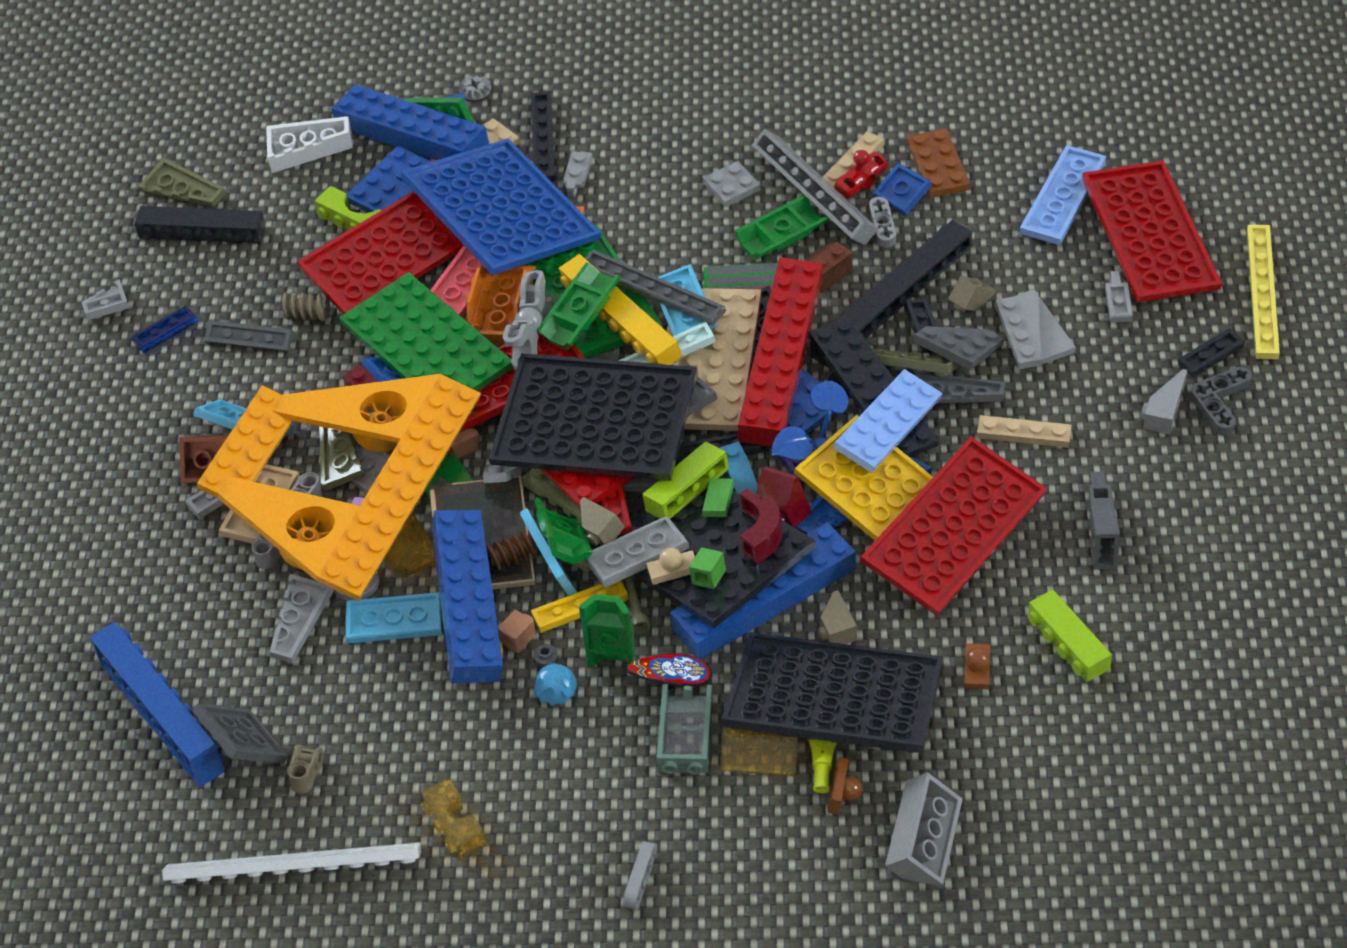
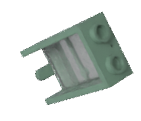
[657,684,713,774]

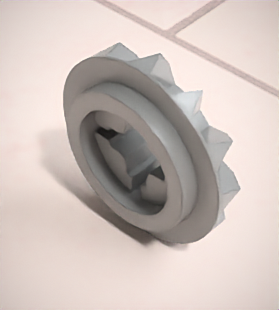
[459,75,491,100]

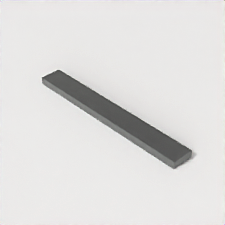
[585,250,726,326]

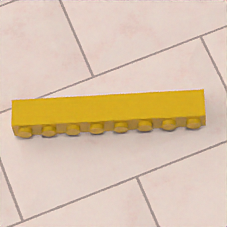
[559,254,683,365]

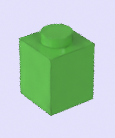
[689,547,726,589]

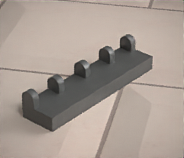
[204,320,295,352]

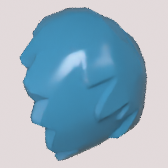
[534,663,577,706]

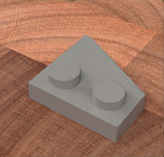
[82,279,129,321]
[483,462,530,484]

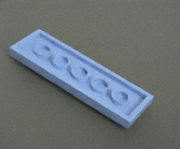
[1020,145,1106,245]
[833,369,942,473]

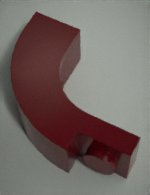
[739,489,783,564]

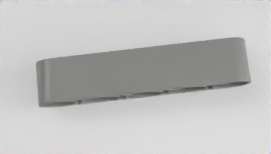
[252,472,323,569]

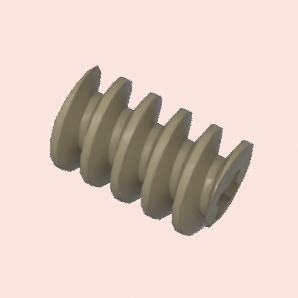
[282,292,330,322]

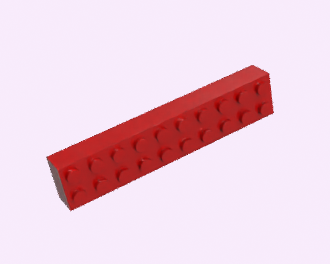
[738,257,823,447]

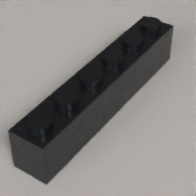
[134,206,266,244]

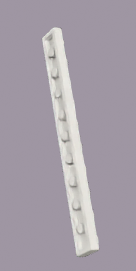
[162,843,421,883]

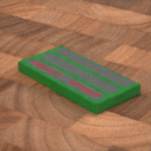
[703,263,778,289]

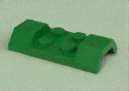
[735,195,830,260]
[537,262,621,351]
[534,497,593,564]
[579,594,635,667]

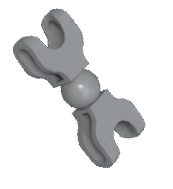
[503,270,554,371]

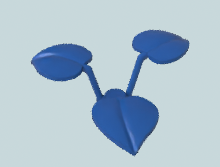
[771,381,848,461]

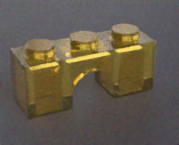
[421,778,487,859]

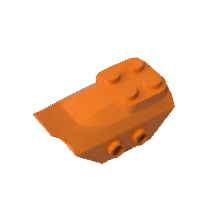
[466,266,536,345]

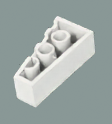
[267,116,353,173]

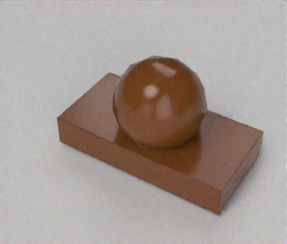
[964,644,990,689]
[827,757,862,815]

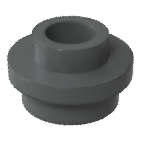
[533,644,558,667]

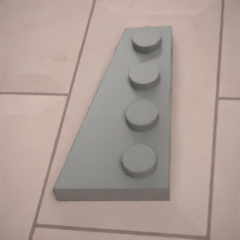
[995,292,1041,369]
[270,574,334,664]

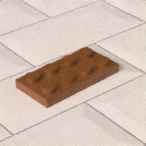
[907,128,970,198]

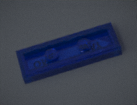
[131,305,198,354]

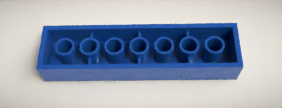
[331,84,489,160]
[431,510,503,683]
[670,522,856,660]
[90,622,225,788]

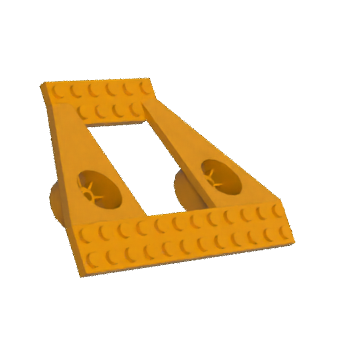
[197,374,481,601]

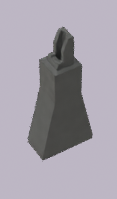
[1088,472,1120,570]

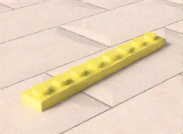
[1247,225,1280,359]

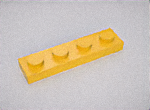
[531,581,629,633]

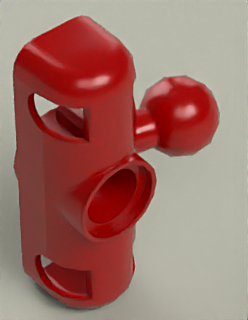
[835,150,888,199]

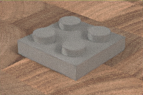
[703,161,761,208]

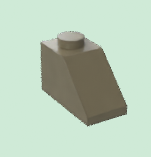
[948,276,997,312]
[580,497,625,546]
[818,590,857,644]

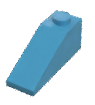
[720,442,758,495]

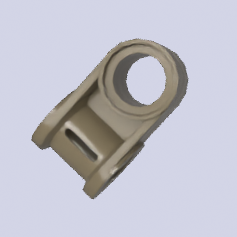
[287,745,324,793]

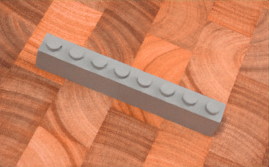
[752,129,878,245]

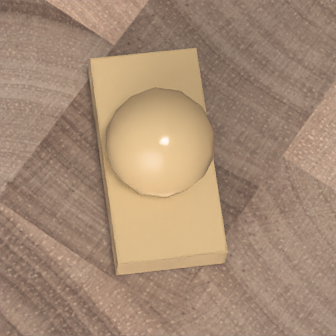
[646,548,695,585]

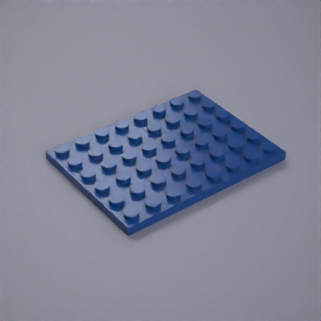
[401,139,601,275]

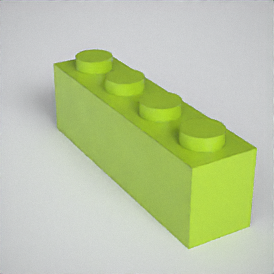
[642,442,729,519]
[1028,589,1112,682]

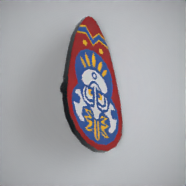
[626,653,710,690]

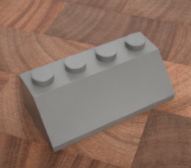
[885,772,962,886]

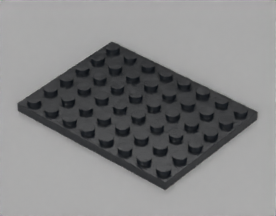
[489,353,698,480]
[587,487,816,628]
[721,632,943,754]

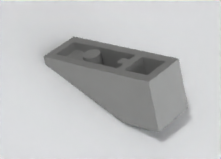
[1140,369,1187,435]

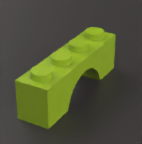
[315,186,381,230]

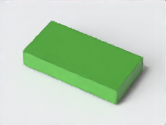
[702,478,734,517]

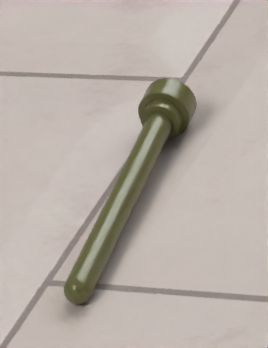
[624,575,650,634]

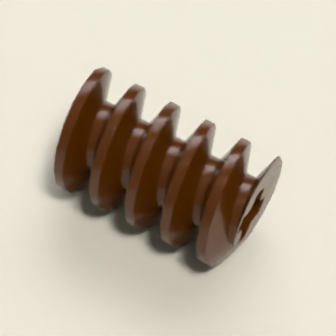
[486,530,537,571]

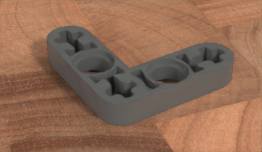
[1190,367,1252,436]

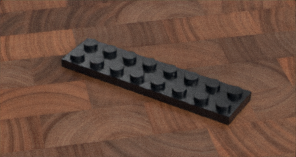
[809,316,939,458]

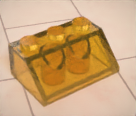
[384,512,436,576]
[721,727,801,776]

